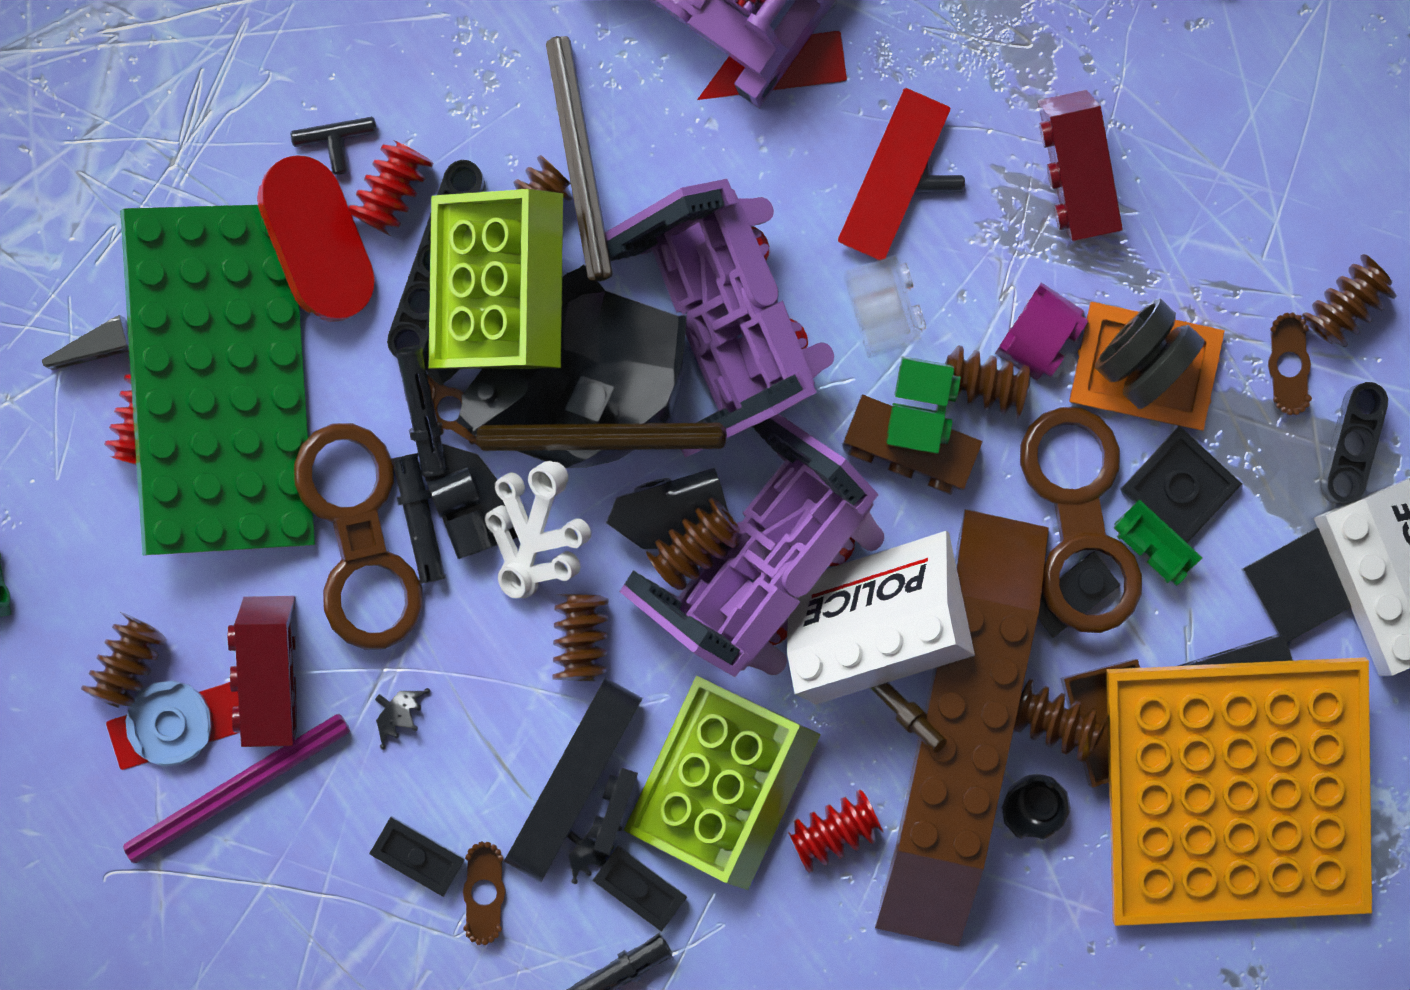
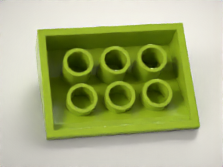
[429,189,563,369]
[623,675,821,890]

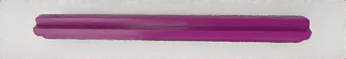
[123,714,350,863]

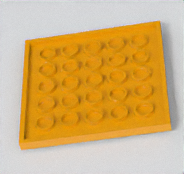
[1106,657,1372,926]

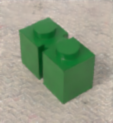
[886,356,960,453]

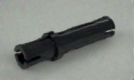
[395,345,449,477]
[391,453,447,584]
[566,932,674,990]

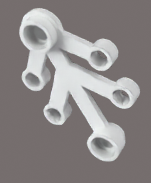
[485,461,591,598]

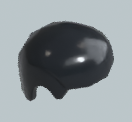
[1001,774,1071,840]

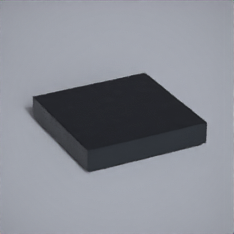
[1120,426,1242,543]
[1241,528,1351,642]

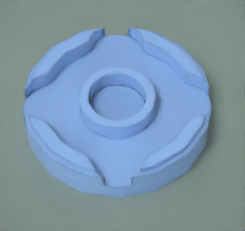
[125,681,213,767]

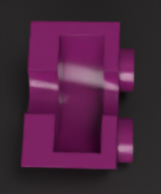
[995,282,1088,381]

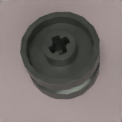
[1095,298,1204,409]

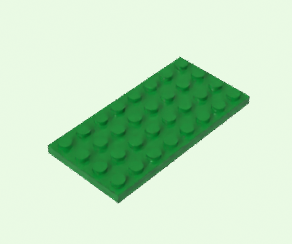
[120,205,315,556]

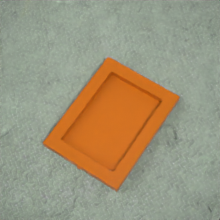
[1069,302,1225,431]

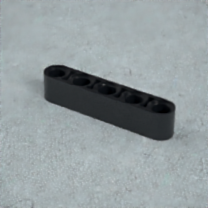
[387,160,485,358]
[504,677,643,882]

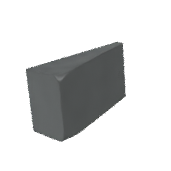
[42,315,129,370]

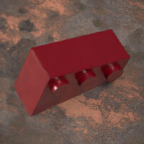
[1037,90,1123,241]
[227,596,297,747]

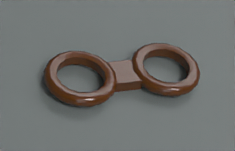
[1020,407,1142,633]
[294,423,423,650]

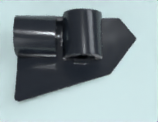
[420,444,518,559]
[606,468,728,549]

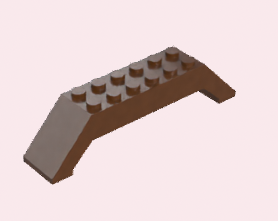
[875,509,1049,946]

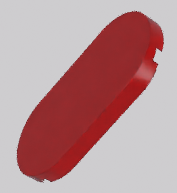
[257,155,374,322]

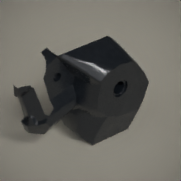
[424,264,688,469]

